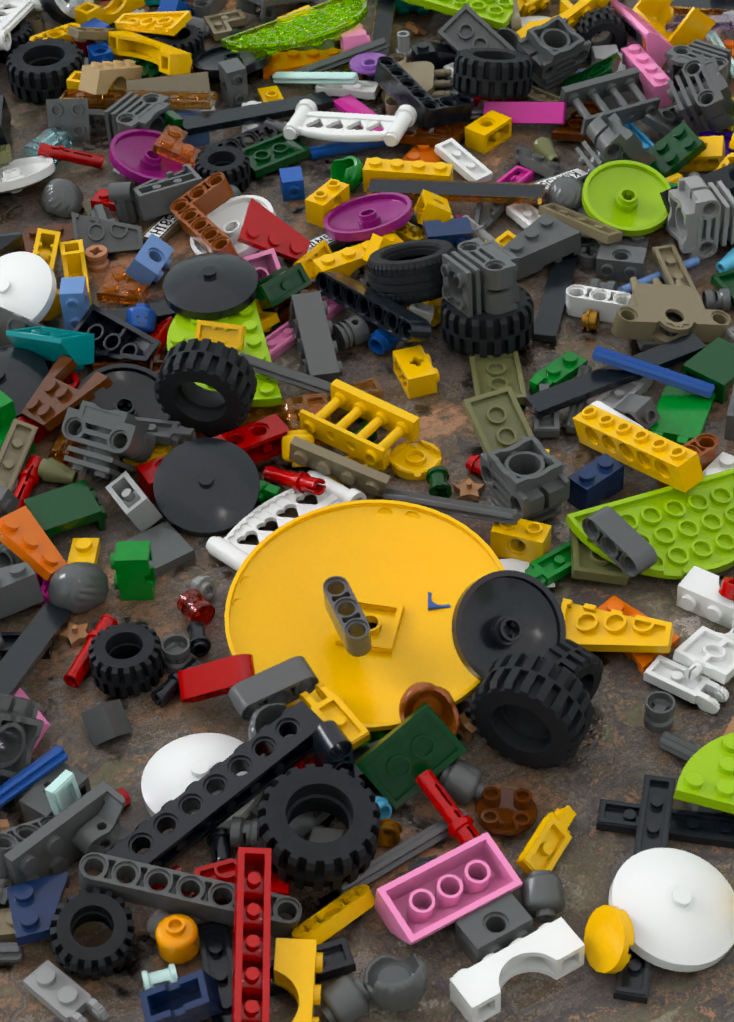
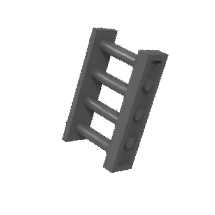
[559,67,661,136]

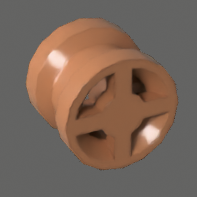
[85,245,110,273]

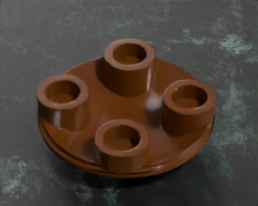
[475,786,538,836]

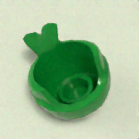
[323,155,363,192]

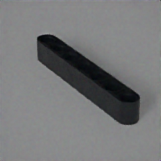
[315,272,432,342]

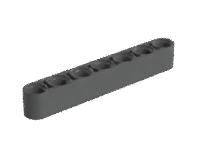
[79,852,302,937]

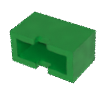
[110,541,156,601]

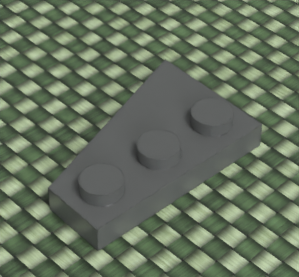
[71,212,144,255]

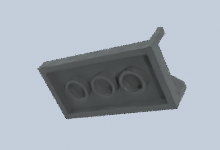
[236,0,312,21]
[437,4,516,52]
[4,781,130,885]

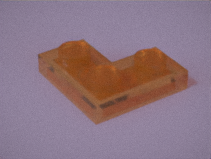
[152,124,201,167]
[97,266,149,305]

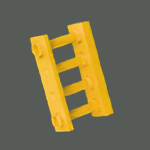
[299,379,420,471]

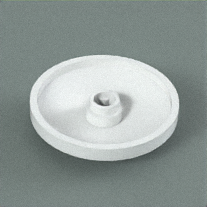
[0,156,55,193]
[190,195,276,258]
[0,252,56,323]
[141,733,263,831]
[608,848,734,972]

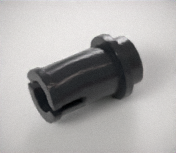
[187,621,211,657]
[207,828,231,863]

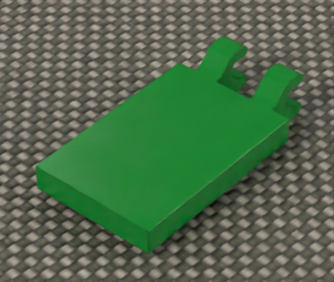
[648,384,716,445]

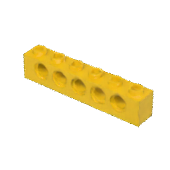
[572,405,704,493]

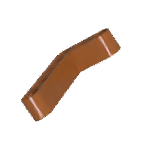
[170,172,239,256]

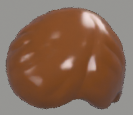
[399,682,460,735]

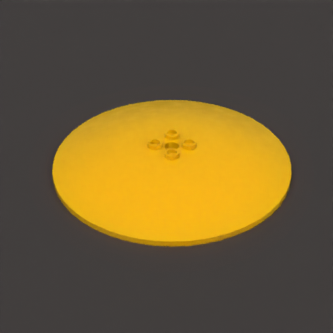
[224,500,504,732]

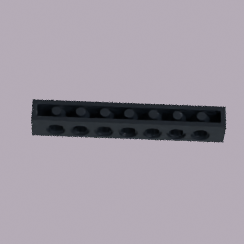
[106,700,323,883]

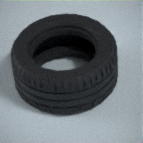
[367,239,457,305]

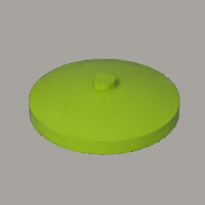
[582,160,671,237]

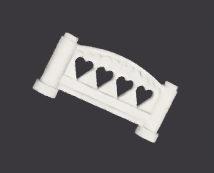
[0,0,46,50]
[283,99,417,147]
[206,470,367,571]

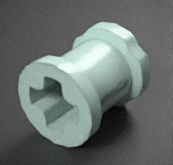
[141,963,178,990]

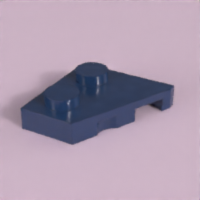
[6,871,70,946]

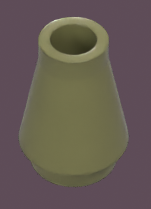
[533,137,561,163]
[37,457,78,484]

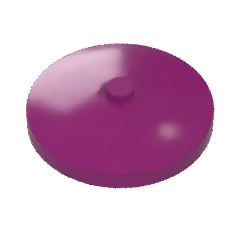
[109,129,195,184]
[323,192,414,242]

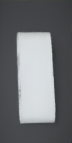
[565,284,631,323]

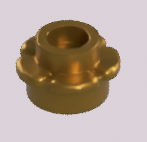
[582,308,600,332]
[377,818,402,848]

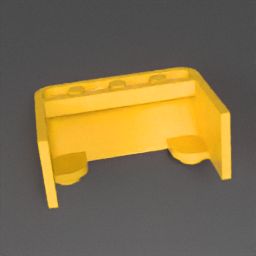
[632,0,716,46]

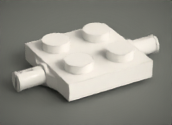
[673,626,734,685]

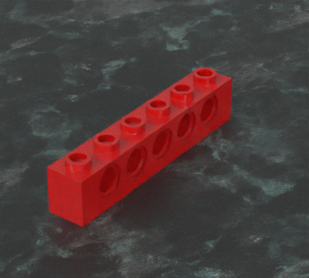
[136,414,290,504]
[231,847,271,1022]

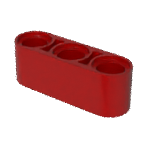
[177,654,255,703]

